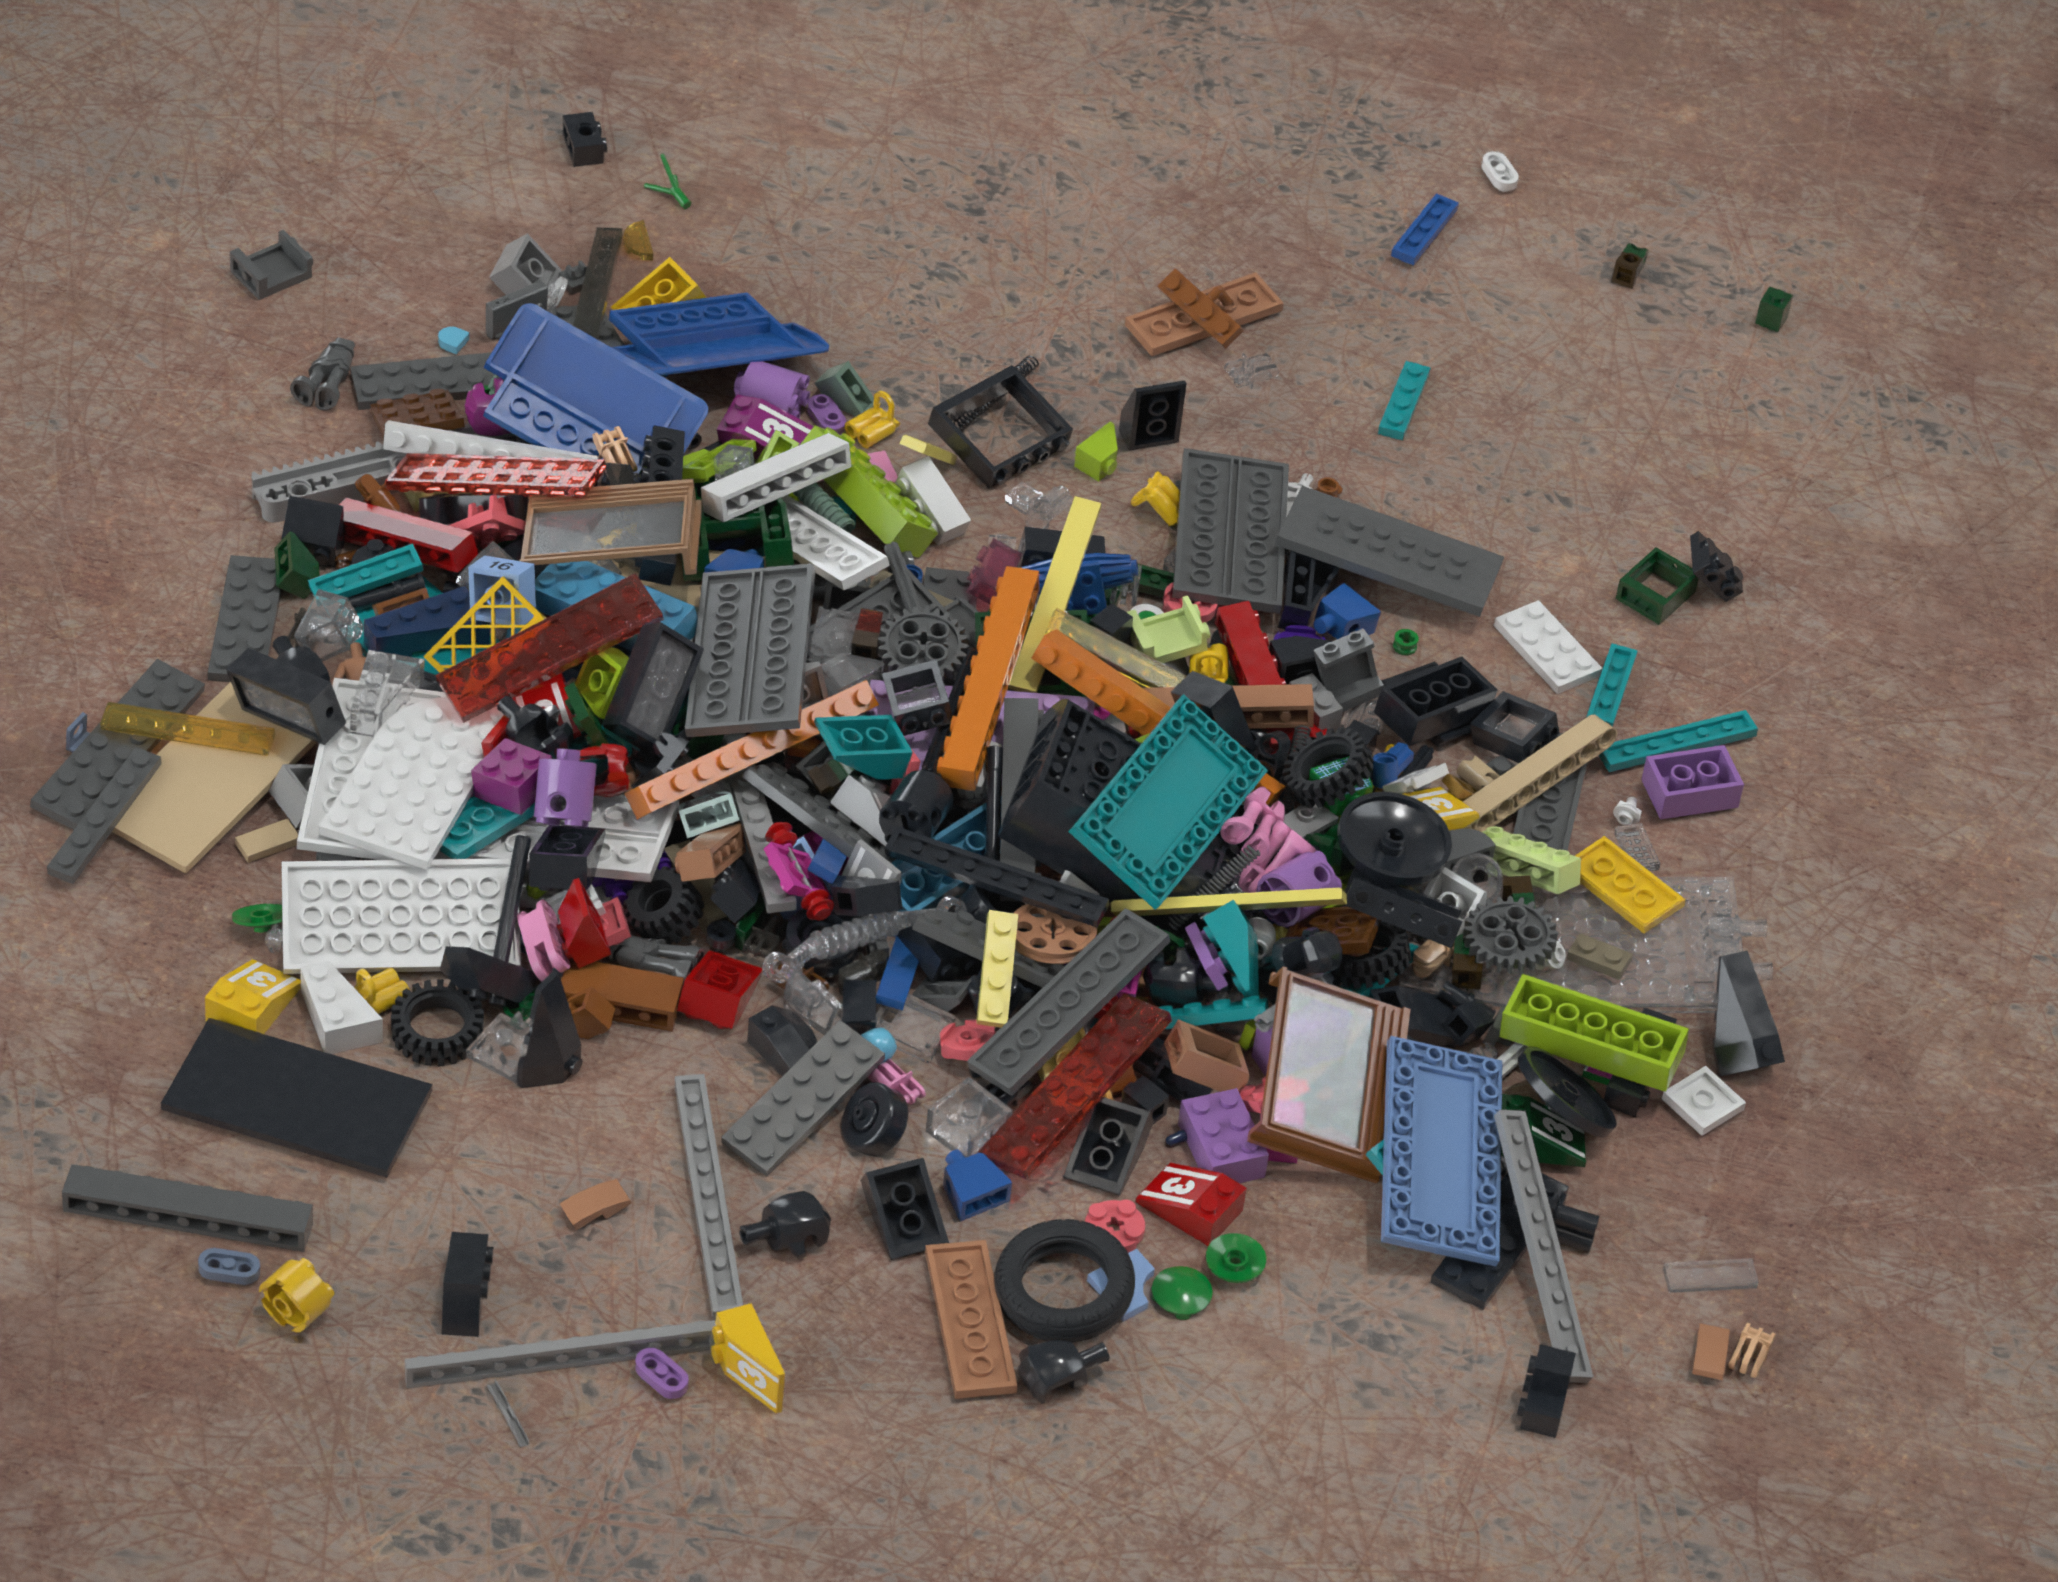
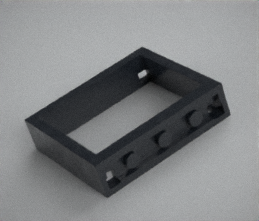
[928,365,1073,489]

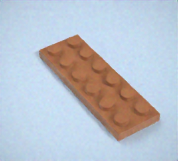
[1125,272,1284,356]
[925,1240,1017,1399]

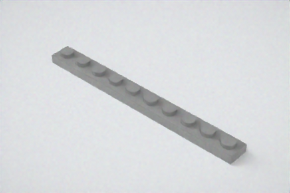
[720,733,796,913]
[674,1074,743,1319]
[1494,1110,1593,1383]
[405,1320,716,1388]

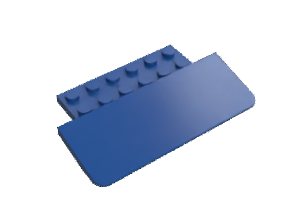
[609,292,829,376]
[483,303,708,486]

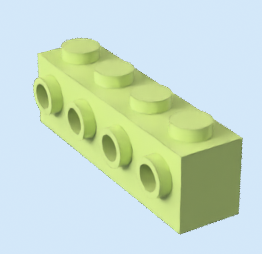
[1482,826,1581,894]

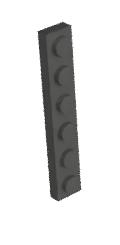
[47,747,162,884]

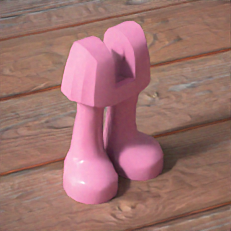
[1220,787,1285,864]
[1238,820,1317,893]

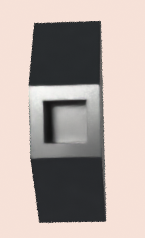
[828,875,903,916]

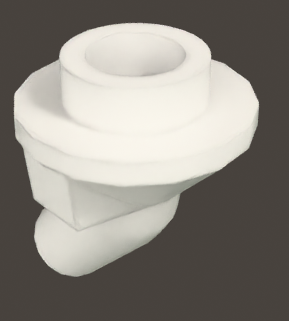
[1613,797,1642,826]

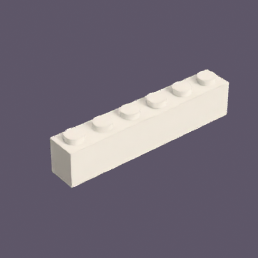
[701,433,851,522]

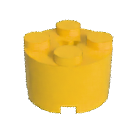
[259,1258,335,1332]

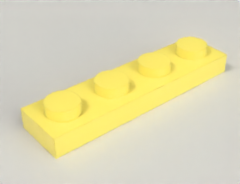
[976,910,1018,1028]

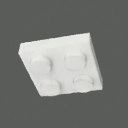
[1662,1066,1746,1136]

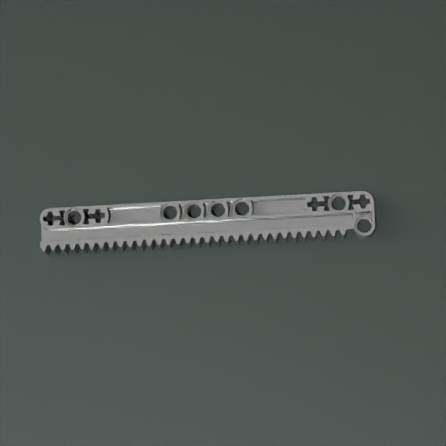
[251,420,532,522]

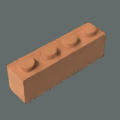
[675,824,746,882]

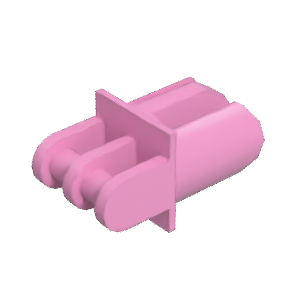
[868,1059,926,1105]

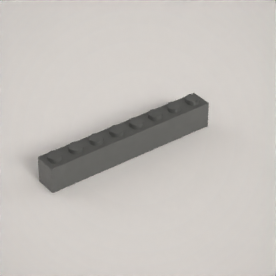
[1000,698,1044,902]
[62,1164,313,1252]

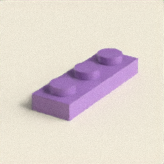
[1185,922,1228,991]

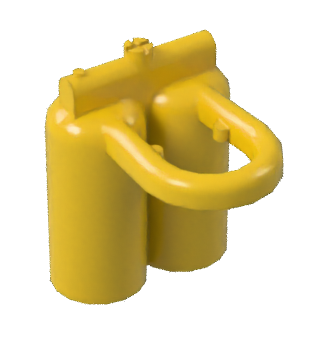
[844,391,901,449]
[1131,471,1180,526]
[1189,643,1228,683]
[354,968,410,1014]

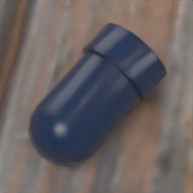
[1165,1129,1187,1146]

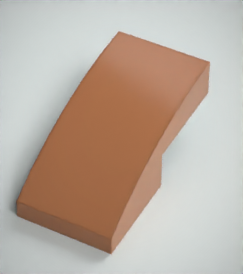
[559,1179,632,1231]
[1692,1323,1730,1380]

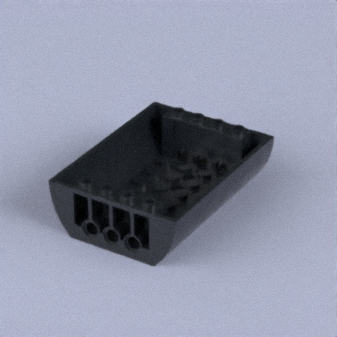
[997,699,1258,936]

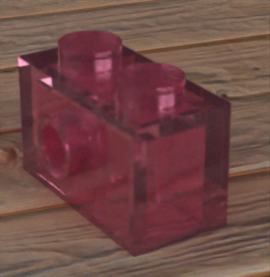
[966,538,1022,604]

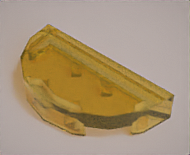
[623,220,654,260]

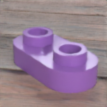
[808,394,846,435]
[635,1348,688,1399]

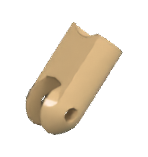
[1457,756,1500,791]

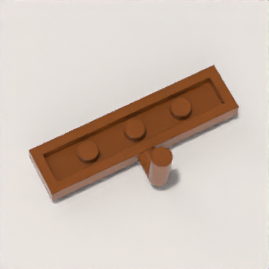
[1157,268,1244,349]

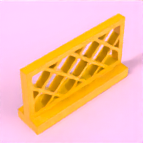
[424,576,553,699]

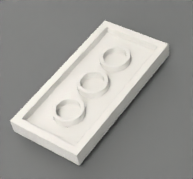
[1493,600,1603,694]

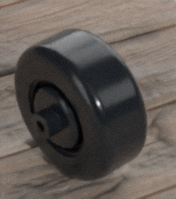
[841,1082,909,1157]

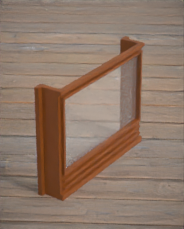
[1247,966,1410,1184]

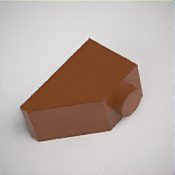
[567,987,616,1039]

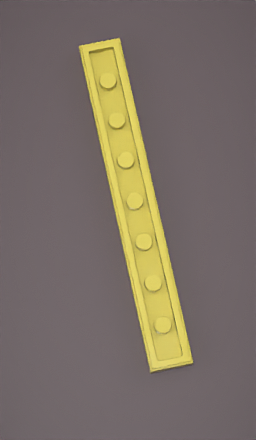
[1009,496,1101,693]
[1111,888,1347,916]

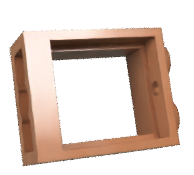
[1164,1019,1249,1092]

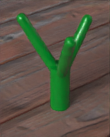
[644,153,692,209]

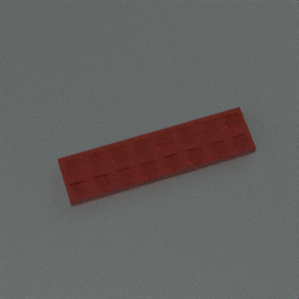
[385,453,606,498]
[435,573,664,723]
[978,993,1172,1180]

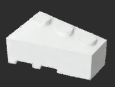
[895,456,971,545]
[300,961,383,1054]

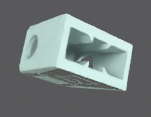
[678,791,739,838]

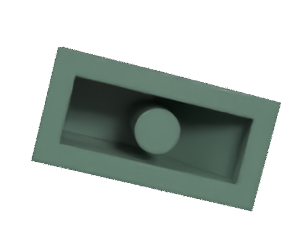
[814,361,874,417]

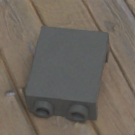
[230,230,313,300]
[1313,629,1384,712]

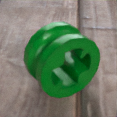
[1393,629,1419,656]

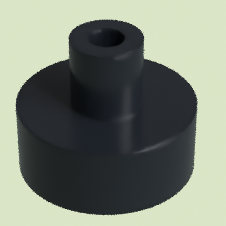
[706,920,736,951]

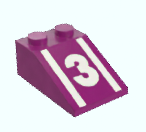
[716,395,814,459]

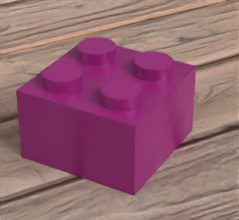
[471,738,552,815]

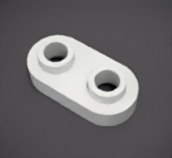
[1482,152,1519,192]

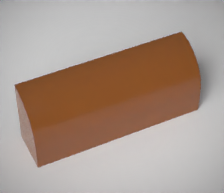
[561,958,684,1032]

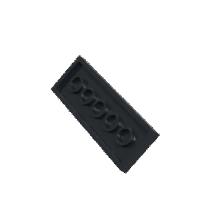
[1430,1172,1569,1310]

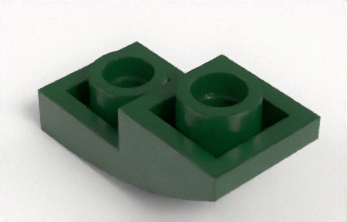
[735,892,767,952]

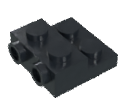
[1690,531,1743,602]

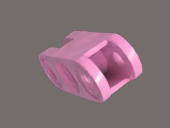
[517,899,570,982]

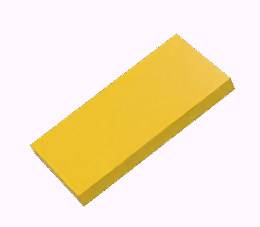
[1575,836,1685,933]

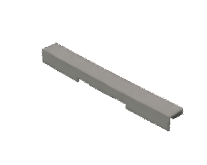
[487,1379,529,1448]

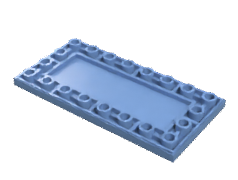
[1381,1036,1502,1267]

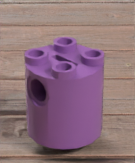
[734,361,810,419]
[534,749,596,827]
[1256,851,1342,927]

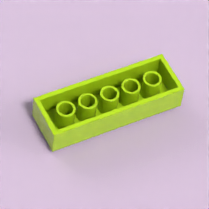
[800,426,938,558]
[1499,974,1689,1092]

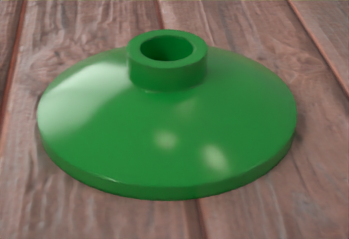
[232,904,283,933]
[1206,1233,1267,1283]

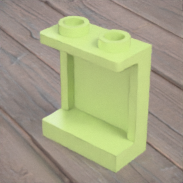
[1127,595,1210,668]

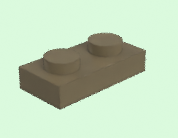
[1567,933,1633,980]

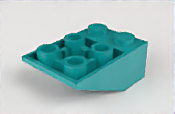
[1203,899,1259,997]

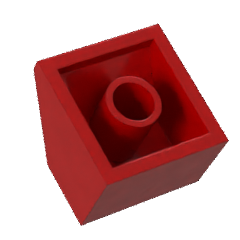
[557,878,611,968]

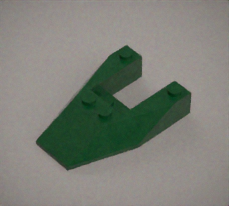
[678,472,794,582]

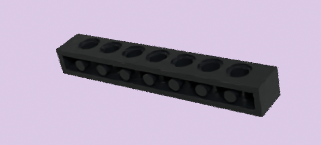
[634,425,685,586]

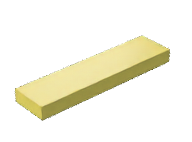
[899,434,957,465]

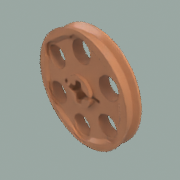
[1013,904,1097,964]

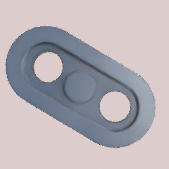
[198,1248,260,1285]

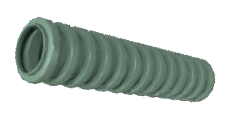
[792,482,855,533]

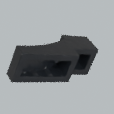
[1130,1031,1214,1102]

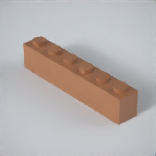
[1144,684,1314,729]

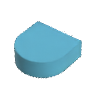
[438,327,470,355]

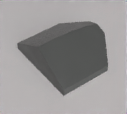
[909,975,975,1018]

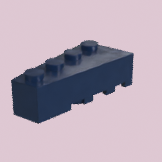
[364,586,490,659]

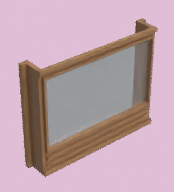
[520,479,702,575]

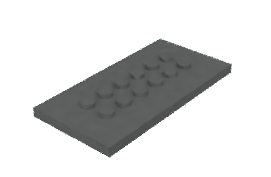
[1172,448,1289,614]
[1275,486,1504,617]
[685,563,815,737]

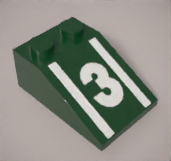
[1501,1094,1586,1167]

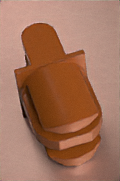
[355,474,400,512]

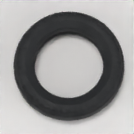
[994,1219,1135,1342]

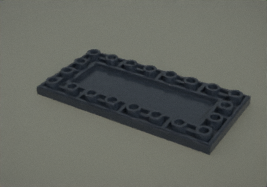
[161,1018,432,1177]

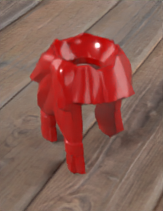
[579,743,630,797]

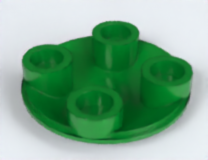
[1151,1266,1213,1320]

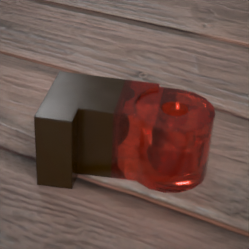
[850,608,883,663]

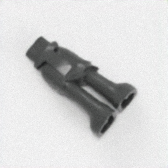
[290,337,355,410]
[609,935,705,985]

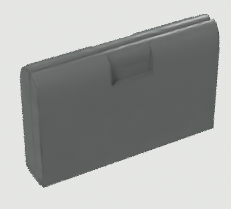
[485,281,548,339]

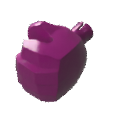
[465,378,511,436]

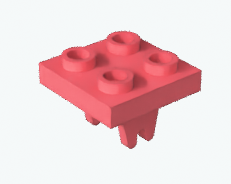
[449,494,526,549]

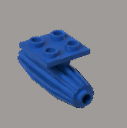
[1022,553,1138,615]

